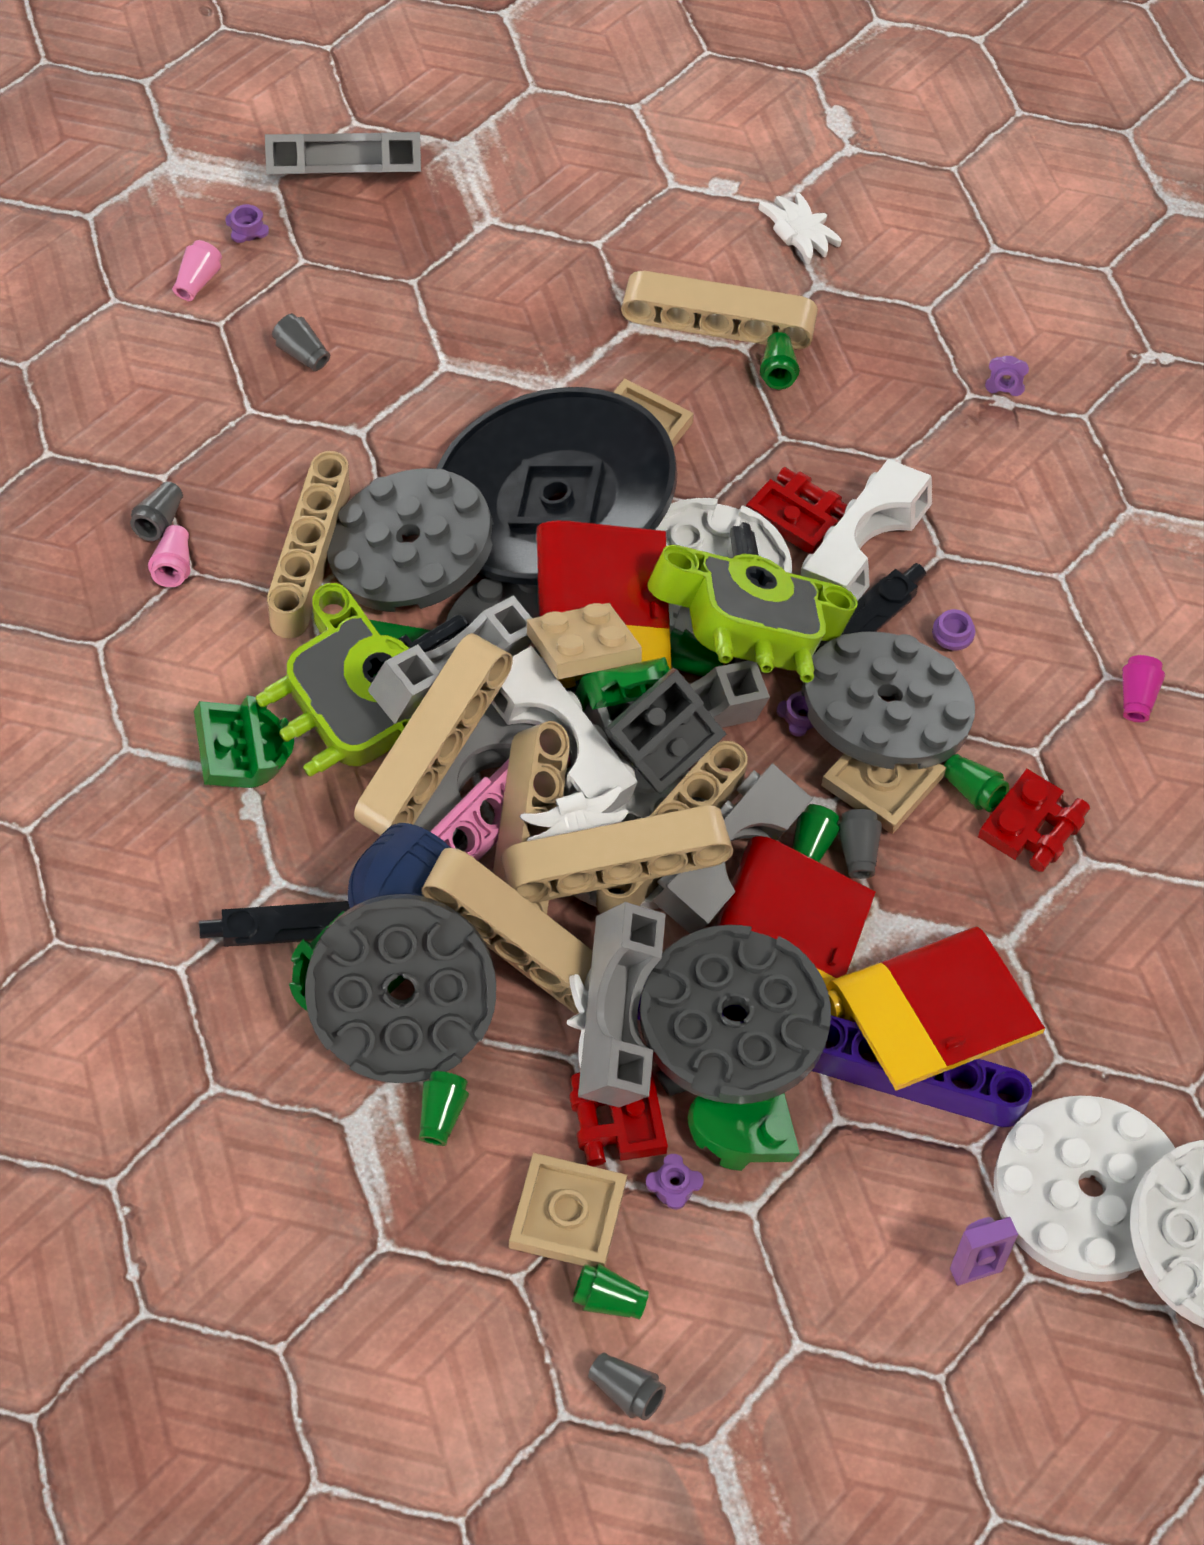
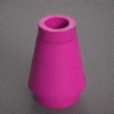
[1122,655,1165,722]

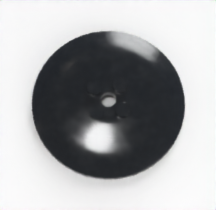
[436,387,678,585]

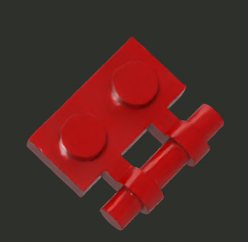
[746,467,847,554]
[978,768,1090,872]
[569,1069,668,1167]

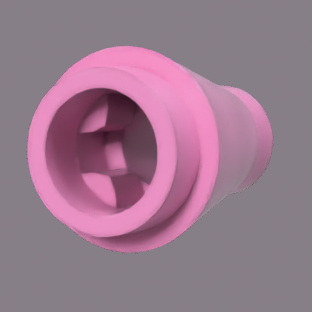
[172,240,222,301]
[148,525,191,587]

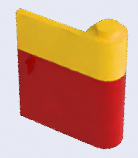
[536,520,672,689]
[715,836,876,988]
[827,927,1045,1091]

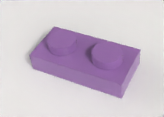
[950,1217,1018,1286]

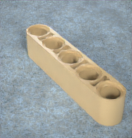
[621,271,818,350]
[267,451,350,638]
[354,633,513,836]
[493,721,570,914]
[596,741,748,914]
[501,805,733,903]
[422,848,593,1014]

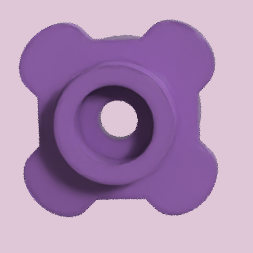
[225,204,269,243]
[985,356,1029,396]
[777,691,814,736]
[646,1154,704,1210]

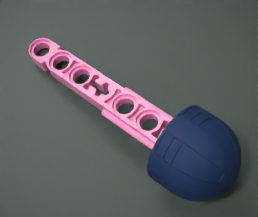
[348,692,575,908]

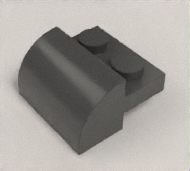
[604,668,727,794]

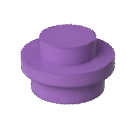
[932,609,975,650]

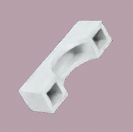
[801,459,932,601]
[491,646,638,813]

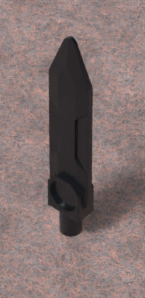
[799,563,926,676]
[199,901,350,947]

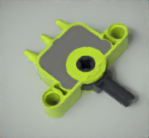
[647,522,858,683]
[255,583,469,777]

